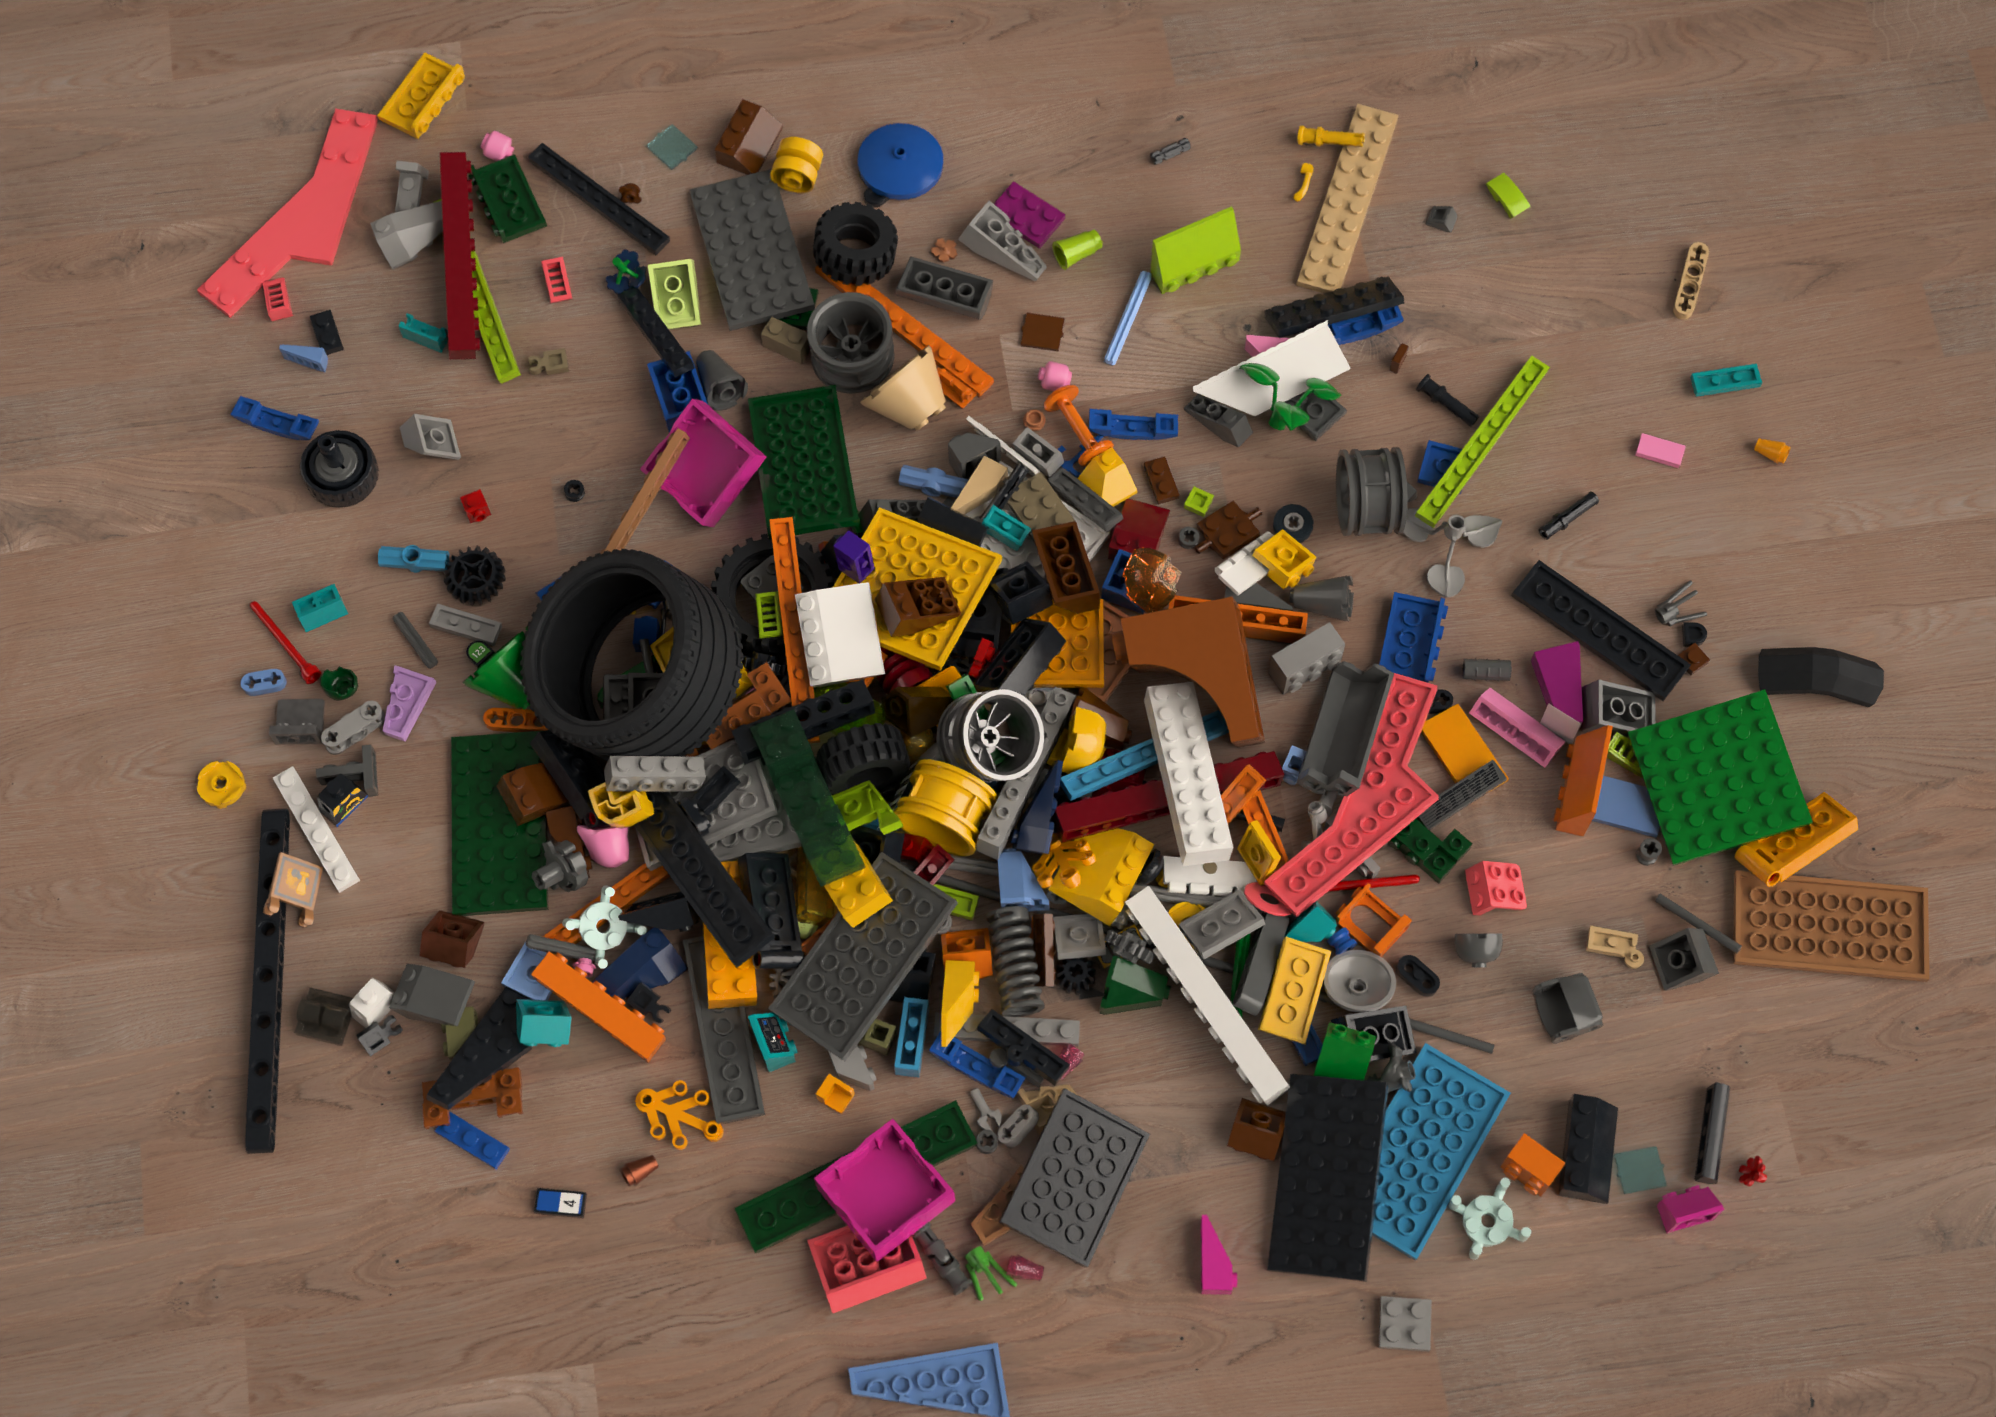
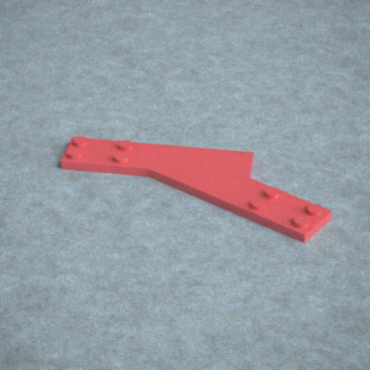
[197,109,378,318]
[1264,673,1439,917]

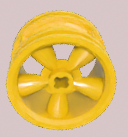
[894,759,998,856]

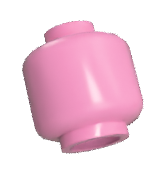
[480,131,514,161]
[1038,361,1072,391]

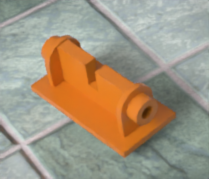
[937,367,977,409]

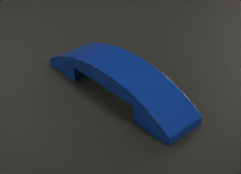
[1328,306,1404,345]
[231,396,319,441]
[1089,409,1178,440]
[929,1031,1026,1099]

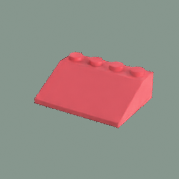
[807,1226,927,1313]

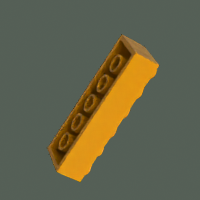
[703,861,757,1009]

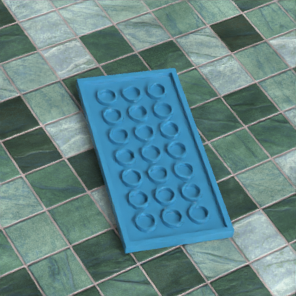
[1372,1043,1511,1261]

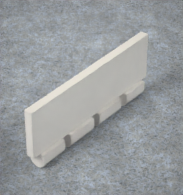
[966,416,1041,476]
[1215,531,1274,596]
[1163,856,1257,897]

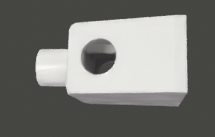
[349,978,395,1028]

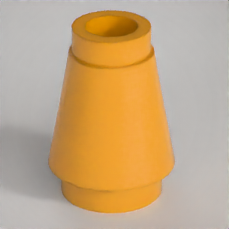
[1754,438,1790,464]

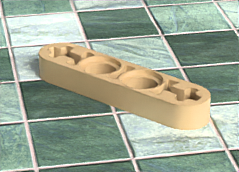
[1673,242,1709,320]

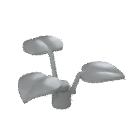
[1403,508,1502,598]

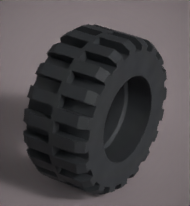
[813,202,898,286]
[816,723,911,795]

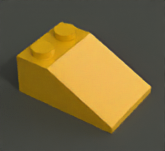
[941,960,979,1047]

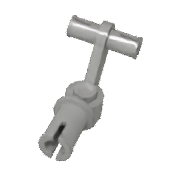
[1301,791,1337,850]

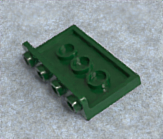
[468,154,547,243]

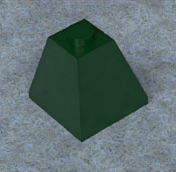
[1100,955,1171,1015]

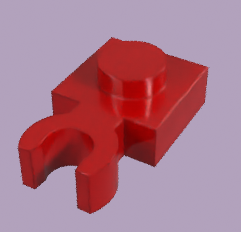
[968,638,995,678]

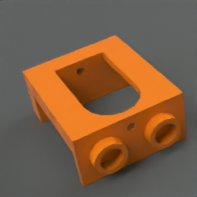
[1335,883,1412,957]

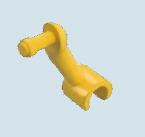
[1294,163,1314,202]

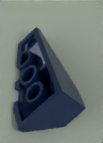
[1010,760,1063,855]

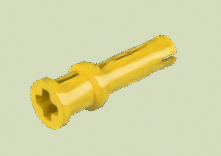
[1298,125,1364,147]

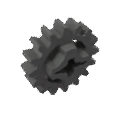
[1104,930,1155,964]

